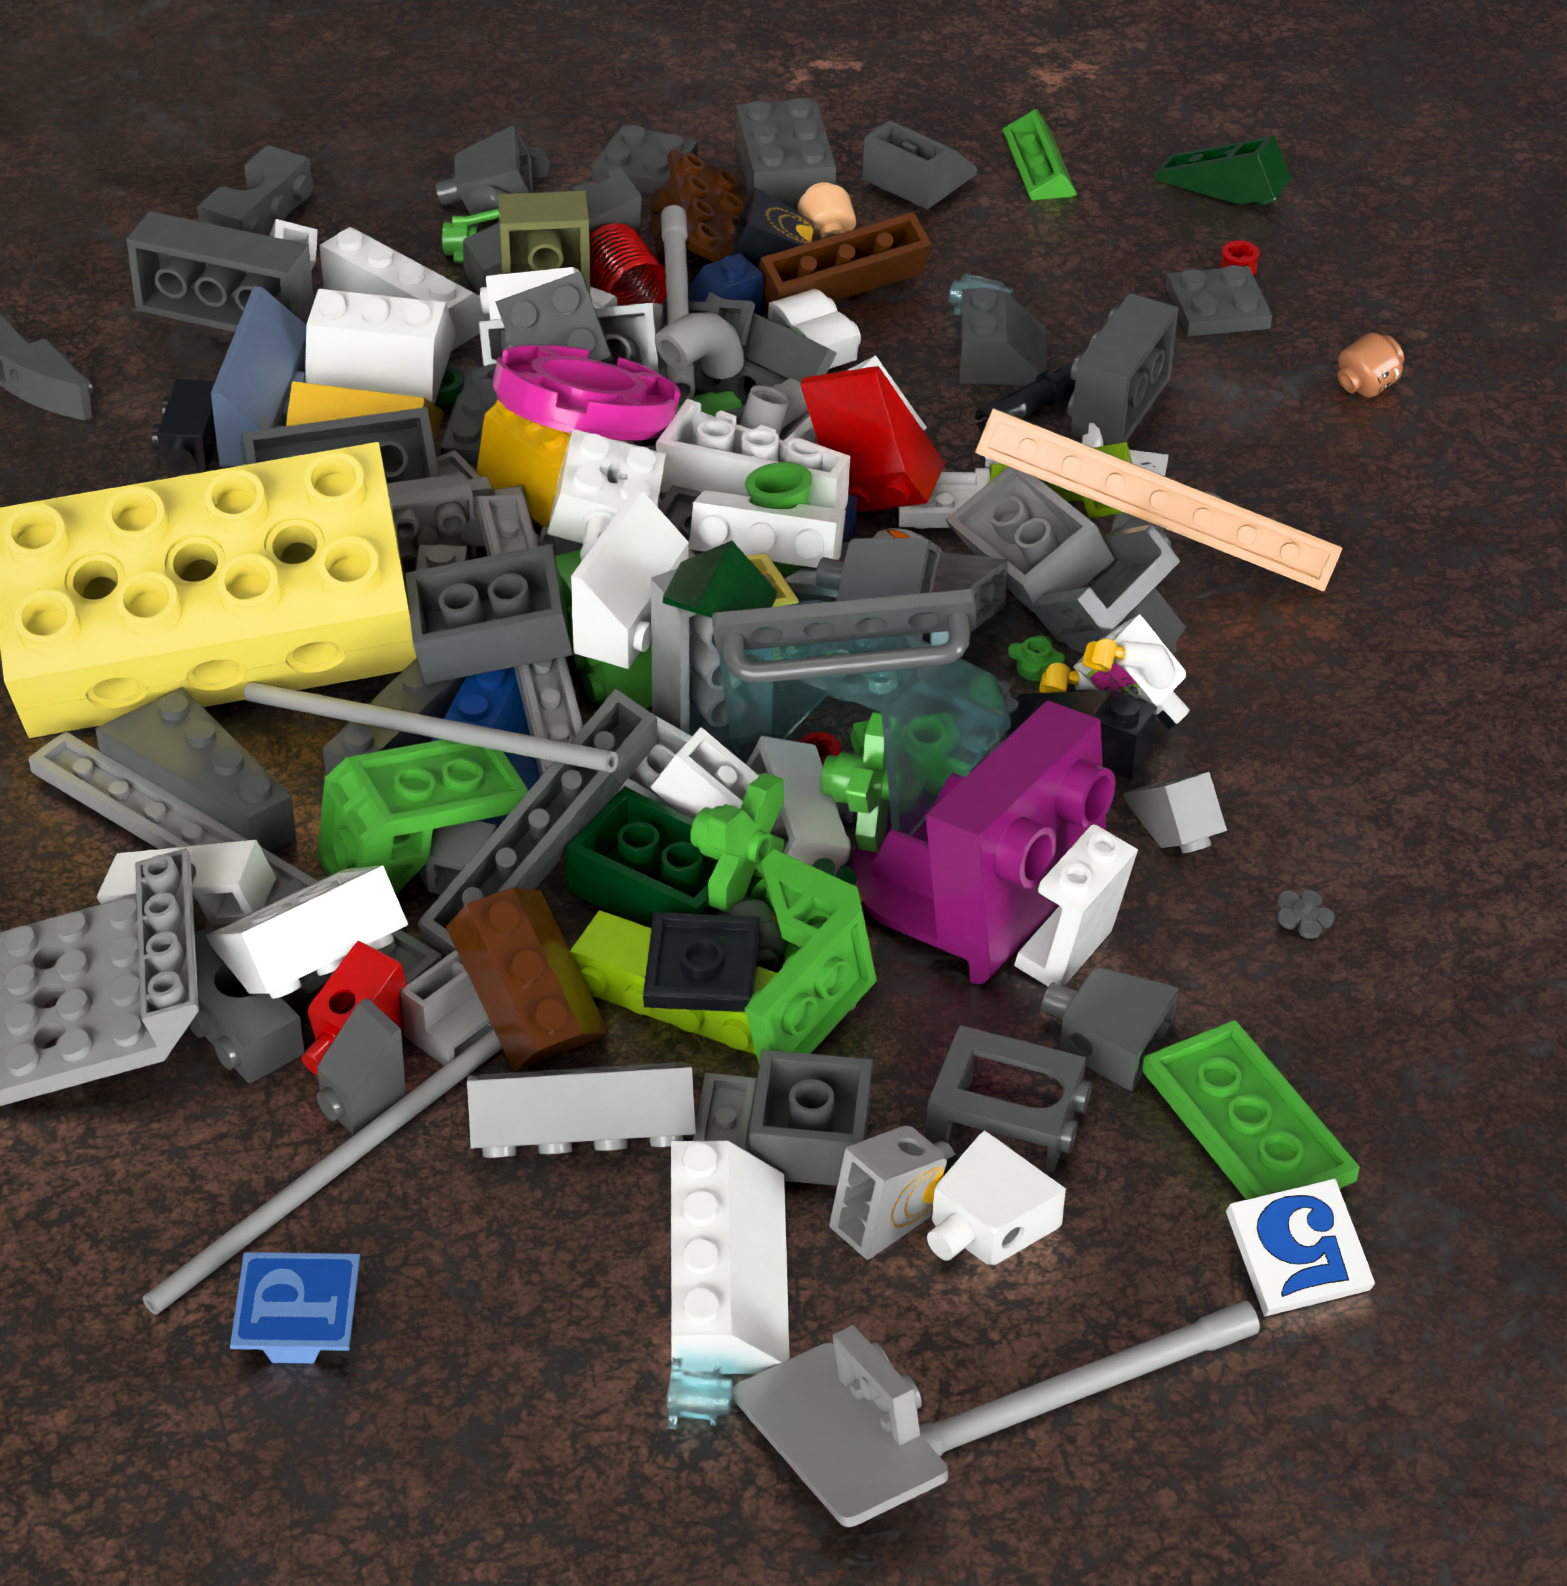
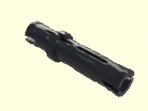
[975,359,1075,432]

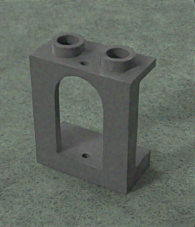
[925,1025,1092,1173]

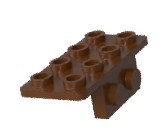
[648,149,745,262]

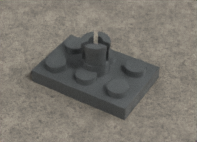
[440,364,497,465]

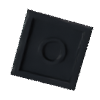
[643,912,761,1012]

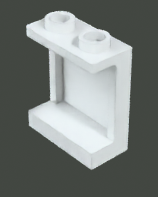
[1014,825,1138,986]

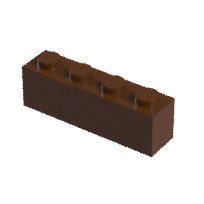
[758,211,932,314]

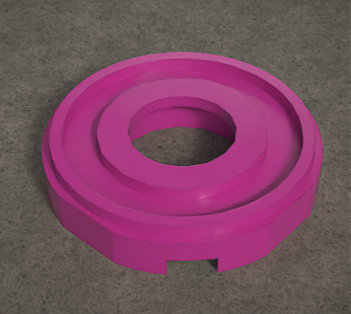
[492,345,680,440]

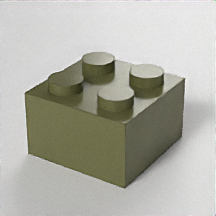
[498,191,590,293]

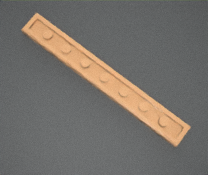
[975,408,1343,591]

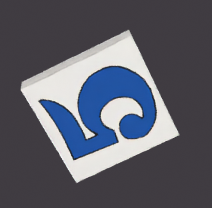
[1226,1179,1375,1317]

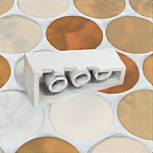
[656,399,850,510]

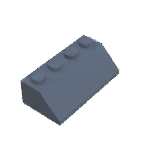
[211,286,306,467]

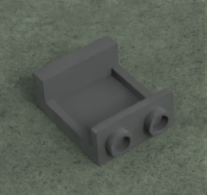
[1030,525,1180,643]

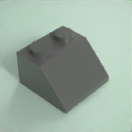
[959,288,1047,386]

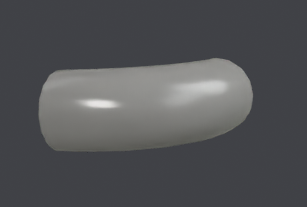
[654,312,744,379]

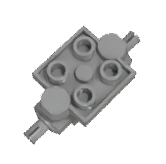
[387,473,523,579]

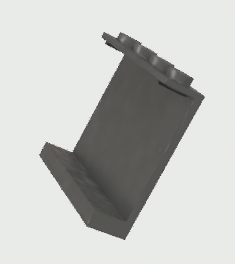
[784,542,1008,646]

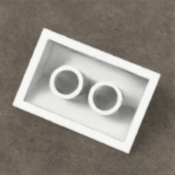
[305,289,456,405]
[571,488,689,669]
[206,866,408,999]

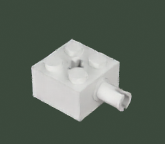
[547,429,666,560]

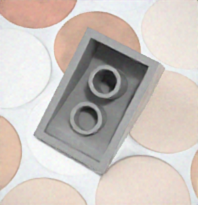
[945,466,1115,612]

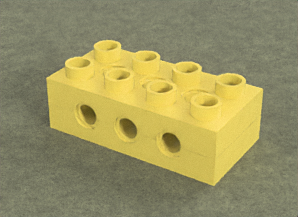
[0,442,417,738]

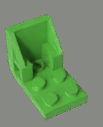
[317,740,529,895]
[745,849,877,1066]

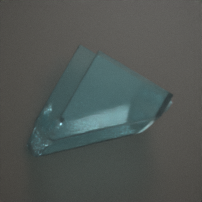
[719,599,1011,836]

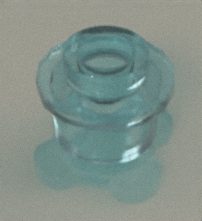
[667,1357,733,1430]

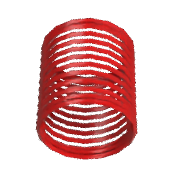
[589,223,666,306]

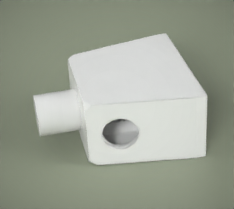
[927,1131,1066,1265]

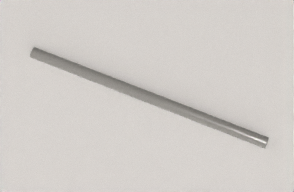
[244,682,618,773]
[143,1029,503,1315]

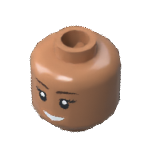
[1337,332,1405,398]

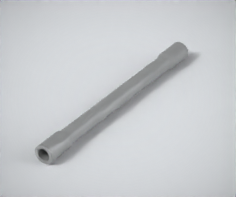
[661,205,695,402]
[919,1301,1260,1456]

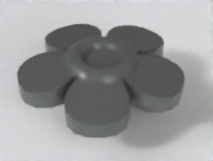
[1277,889,1335,939]

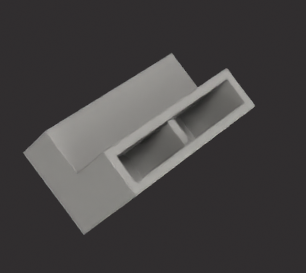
[400,950,493,1066]

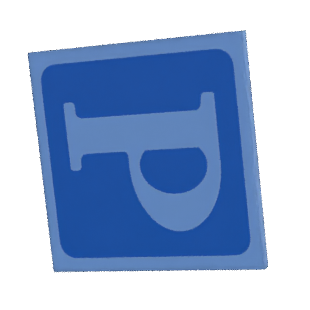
[230,1252,360,1363]

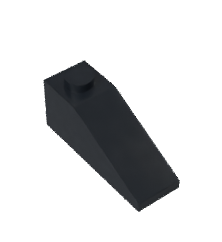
[998,690,1157,780]

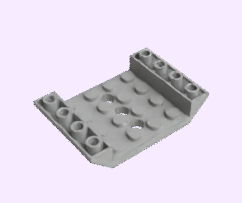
[0,848,199,1106]

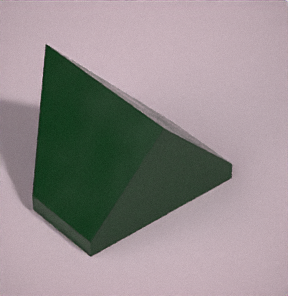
[663,540,777,629]

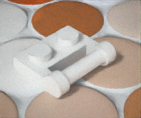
[898,468,990,529]

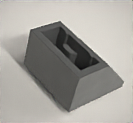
[862,120,977,209]

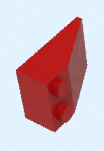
[800,366,945,513]

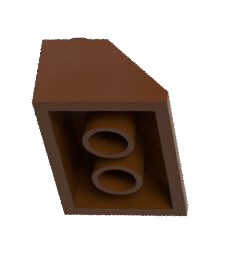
[446,887,609,1072]

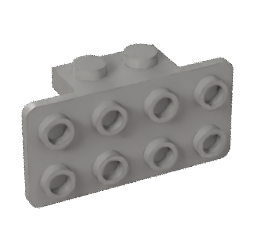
[733,1325,949,1527]

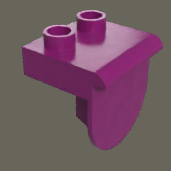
[850,700,1115,984]

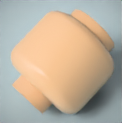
[797,182,856,242]

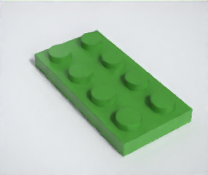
[1142,1020,1360,1200]

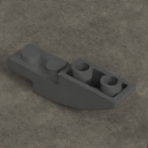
[0,314,94,421]

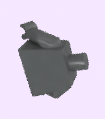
[435,125,550,215]

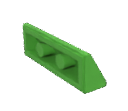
[1002,109,1077,200]

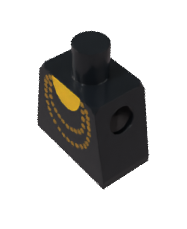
[730,187,814,268]

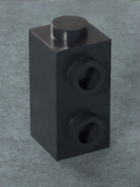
[152,379,217,472]

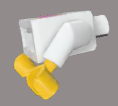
[1039,614,1190,729]

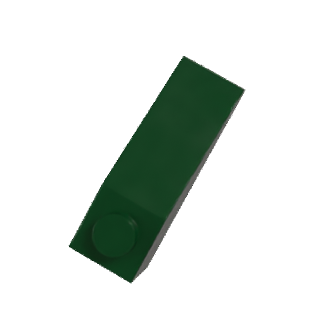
[1153,135,1291,205]

